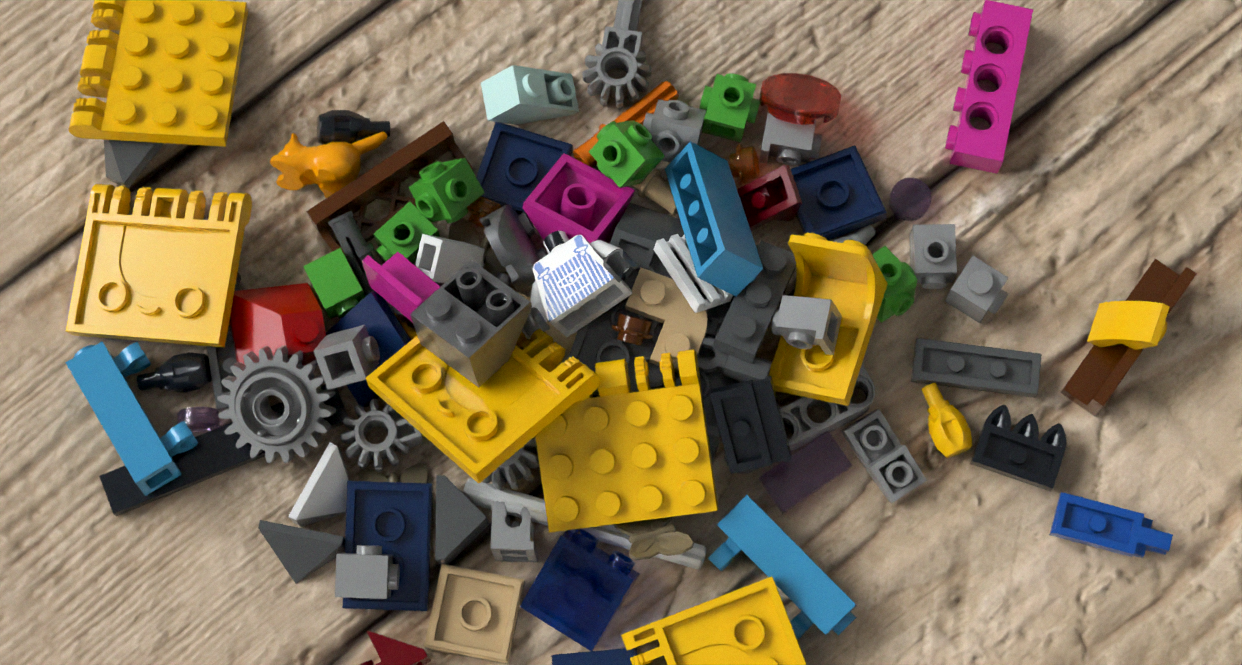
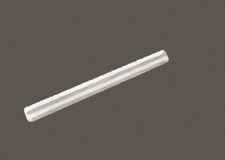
[463,478,707,569]

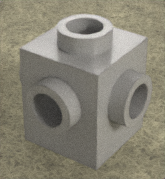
[643,99,706,162]

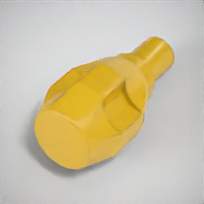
[921,383,973,458]

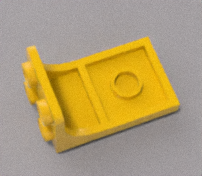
[768,233,888,406]

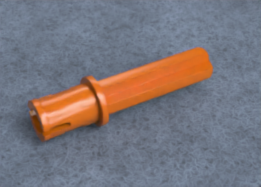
[572,81,679,168]

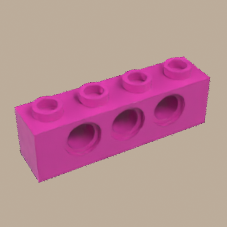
[945,0,1033,174]

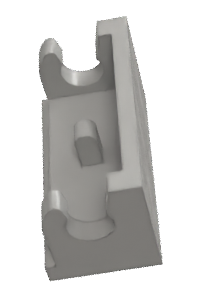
[490,501,538,562]

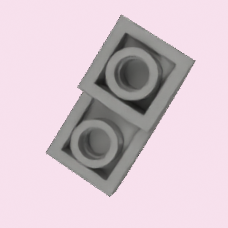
[841,409,927,503]

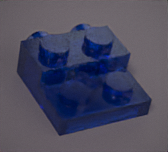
[520,529,640,652]

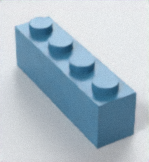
[665,141,763,296]

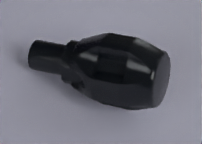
[317,110,390,145]
[137,352,212,393]

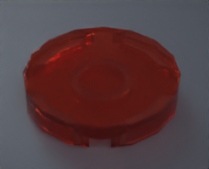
[759,73,841,125]

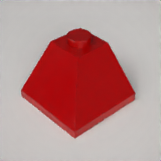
[230,283,326,365]

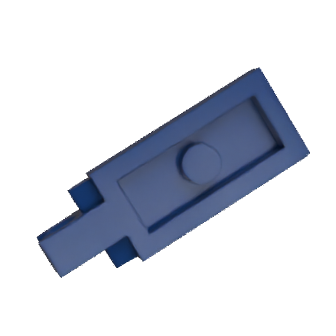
[1049,492,1173,558]

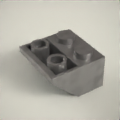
[410,260,532,387]

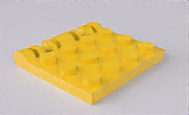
[69,0,248,147]
[65,184,252,348]
[366,329,600,484]
[535,349,719,533]
[621,576,807,665]

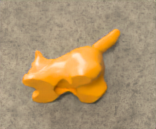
[270,132,387,198]

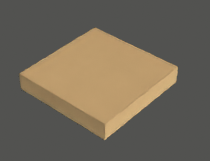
[424,564,525,665]

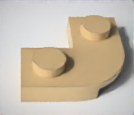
[625,267,708,373]

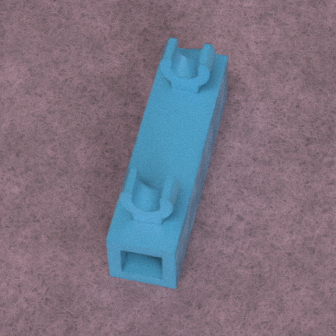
[65,341,198,496]
[708,495,857,640]

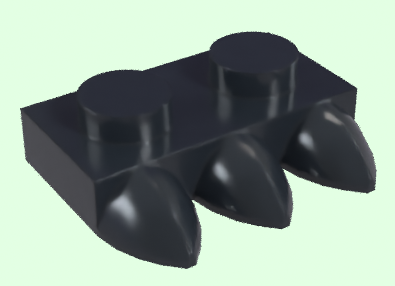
[970,405,1067,492]

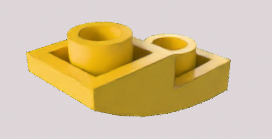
[1087,301,1170,350]

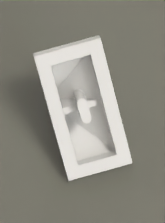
[288,442,350,527]

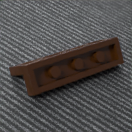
[306,121,474,255]
[1060,259,1197,416]

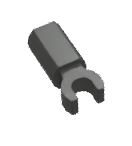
[698,338,772,382]

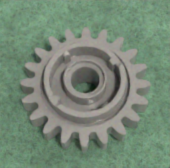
[217,346,336,463]

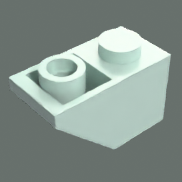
[481,65,579,125]

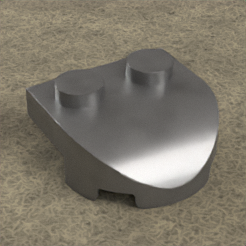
[480,204,548,291]

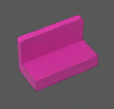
[362,252,440,323]

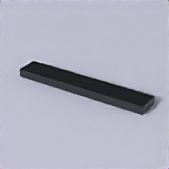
[99,384,349,516]

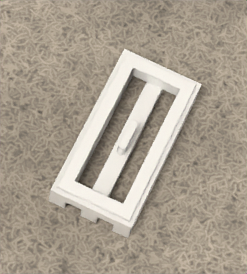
[653,234,733,313]

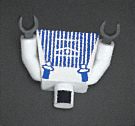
[522,231,637,340]

